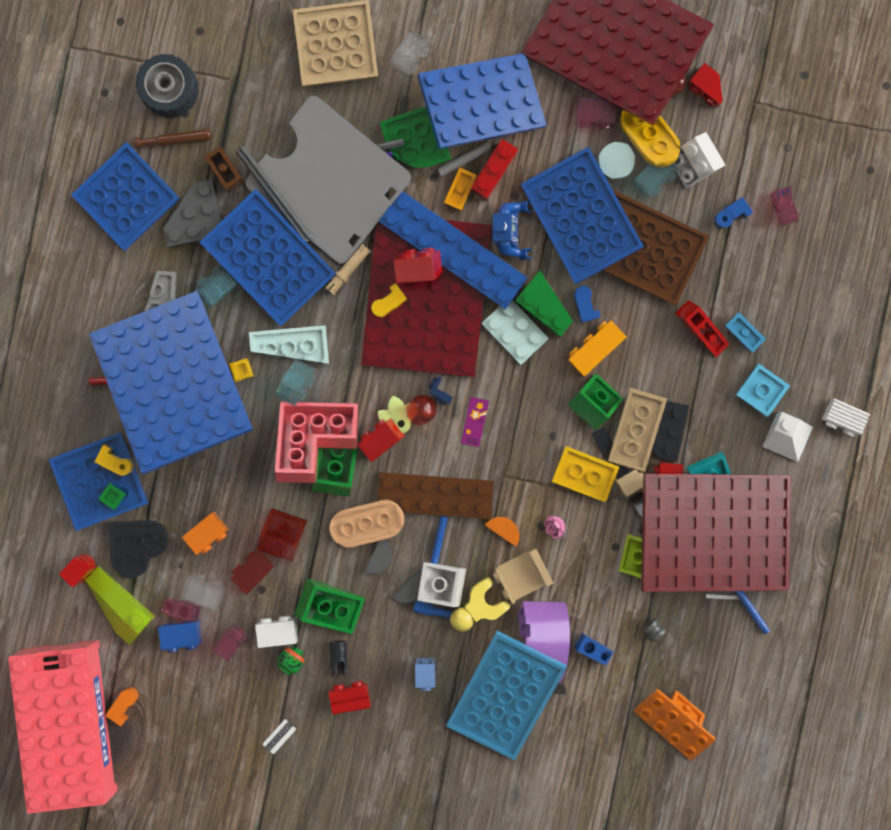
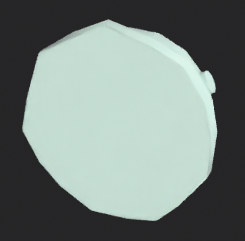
[599,142,635,179]

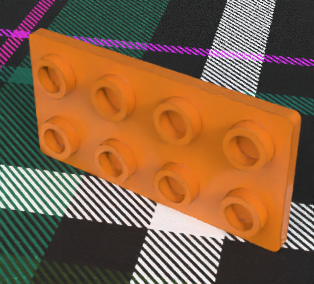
[634,689,715,761]

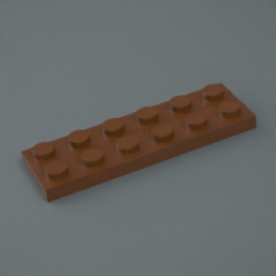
[377,472,494,519]

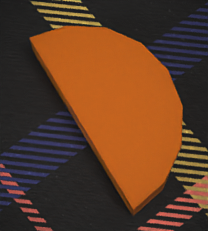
[485,517,519,546]

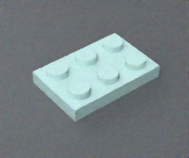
[482,300,549,365]

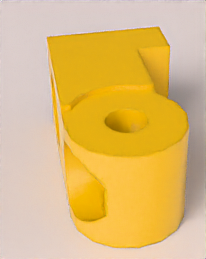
[371,283,407,317]
[94,444,134,476]

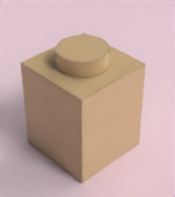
[616,469,643,500]

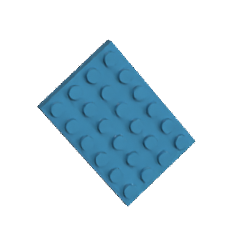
[446,631,567,760]

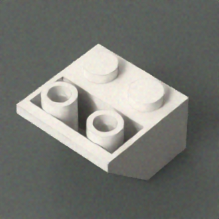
[672,132,725,189]

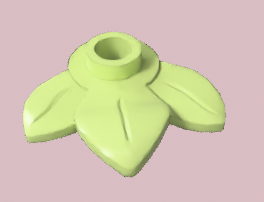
[378,396,416,433]

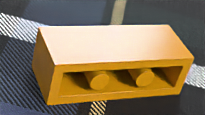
[567,320,626,377]

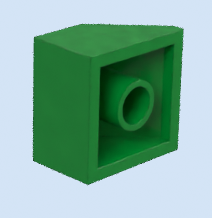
[567,373,624,430]

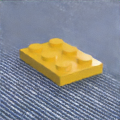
[552,446,619,503]

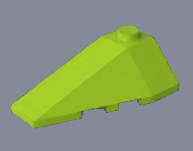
[85,566,156,645]

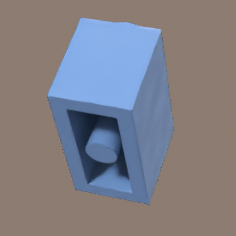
[415,658,435,691]

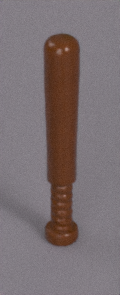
[134,129,211,149]

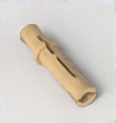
[325,244,371,295]

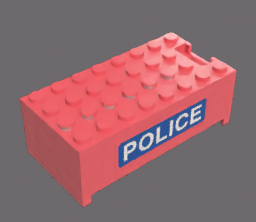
[8,640,117,814]

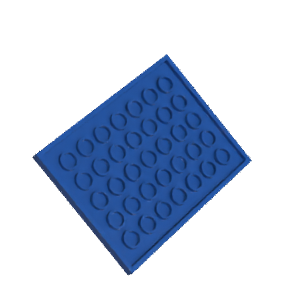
[89,291,253,475]

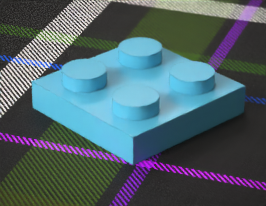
[736,364,790,417]

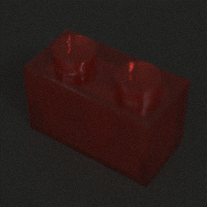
[230,550,276,595]

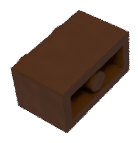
[204,146,244,192]

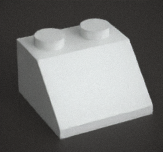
[418,562,466,607]

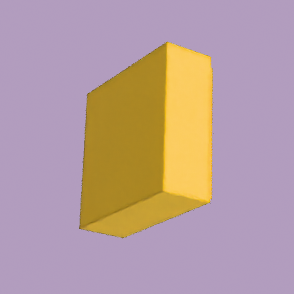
[229,358,254,382]

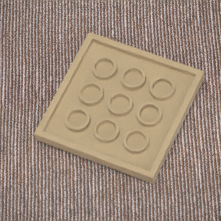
[293,0,379,87]

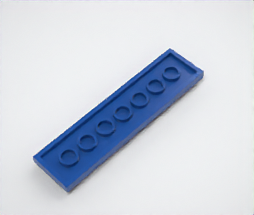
[379,191,528,310]

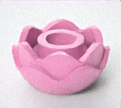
[544,516,565,539]

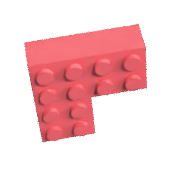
[275,402,359,483]

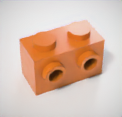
[182,512,229,555]

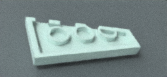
[249,325,329,364]

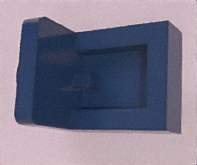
[428,376,453,406]

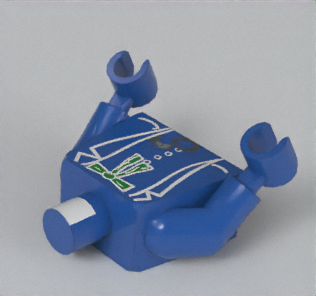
[493,201,532,261]

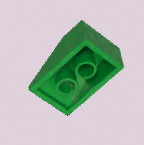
[312,436,359,497]
[294,578,365,634]

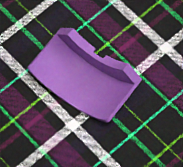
[517,601,570,683]

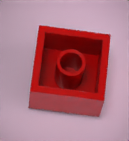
[394,247,442,283]

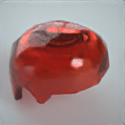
[406,394,437,426]

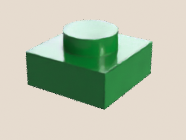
[99,483,126,510]

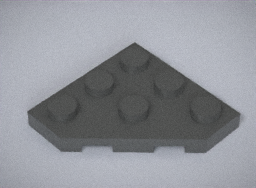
[164,179,221,248]

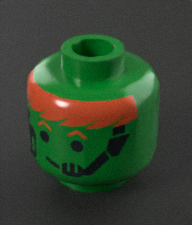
[276,646,305,676]

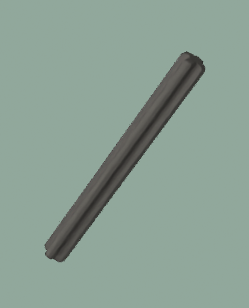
[236,146,312,242]

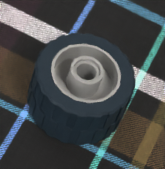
[136,54,199,118]

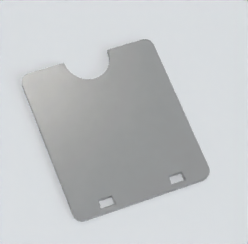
[246,96,411,263]

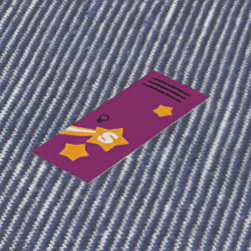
[461,397,489,447]

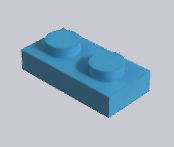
[724,312,766,353]

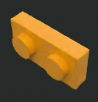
[444,167,477,211]

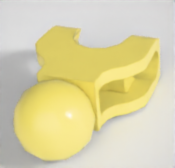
[450,577,510,632]

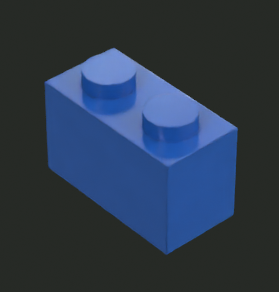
[158,620,202,652]

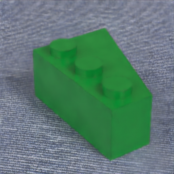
[515,270,573,338]

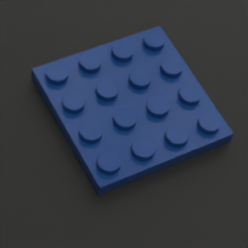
[71,142,180,251]
[48,432,149,531]

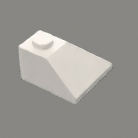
[762,412,813,462]

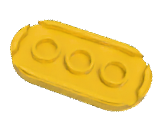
[620,110,680,167]

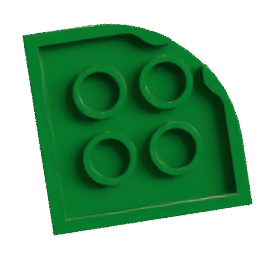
[380,106,452,168]

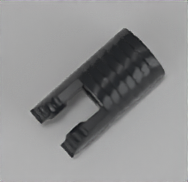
[329,640,348,677]

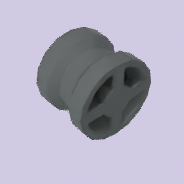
[642,618,666,642]

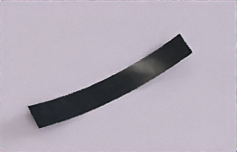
[591,426,643,517]

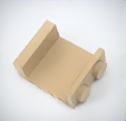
[493,548,553,604]

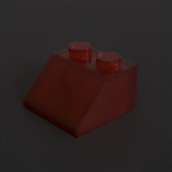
[257,508,308,562]

